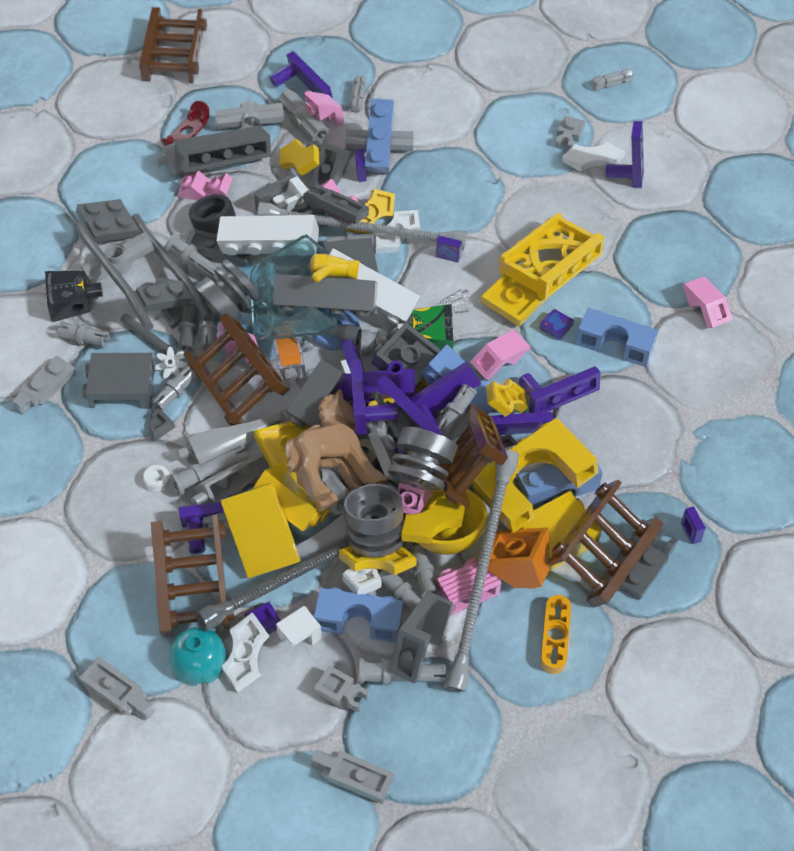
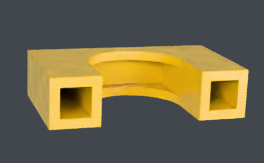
[472,417,599,534]

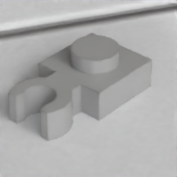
[556,115,586,151]
[314,665,368,712]

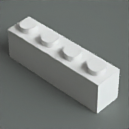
[216,215,319,255]
[329,248,420,325]

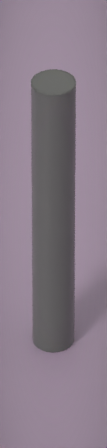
[120,313,178,356]

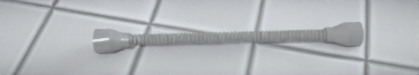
[257,202,467,251]
[444,449,519,692]

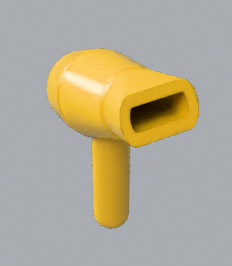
[310,254,360,282]

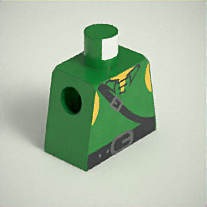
[397,304,454,350]

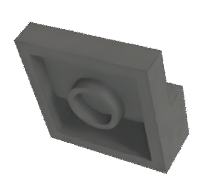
[371,322,441,388]

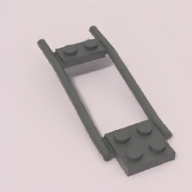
[74,199,212,331]

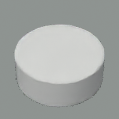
[143,465,170,492]

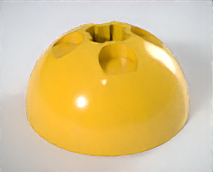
[405,489,487,555]

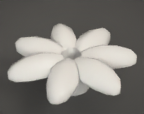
[155,347,187,379]

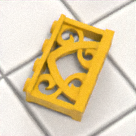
[499,212,605,301]

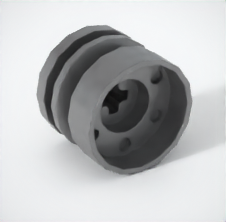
[194,259,261,320]
[388,426,458,492]
[344,484,405,557]

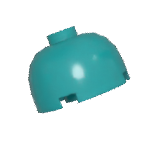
[169,627,227,686]

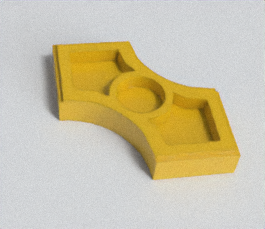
[279,139,319,175]
[345,189,395,234]
[486,378,528,417]
[401,498,465,544]
[339,546,416,575]

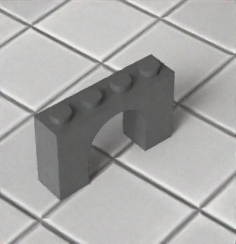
[286,359,397,469]

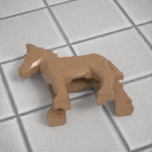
[285,389,388,511]

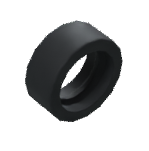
[189,194,236,234]

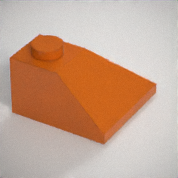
[487,527,549,589]

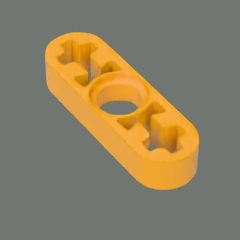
[540,595,571,674]

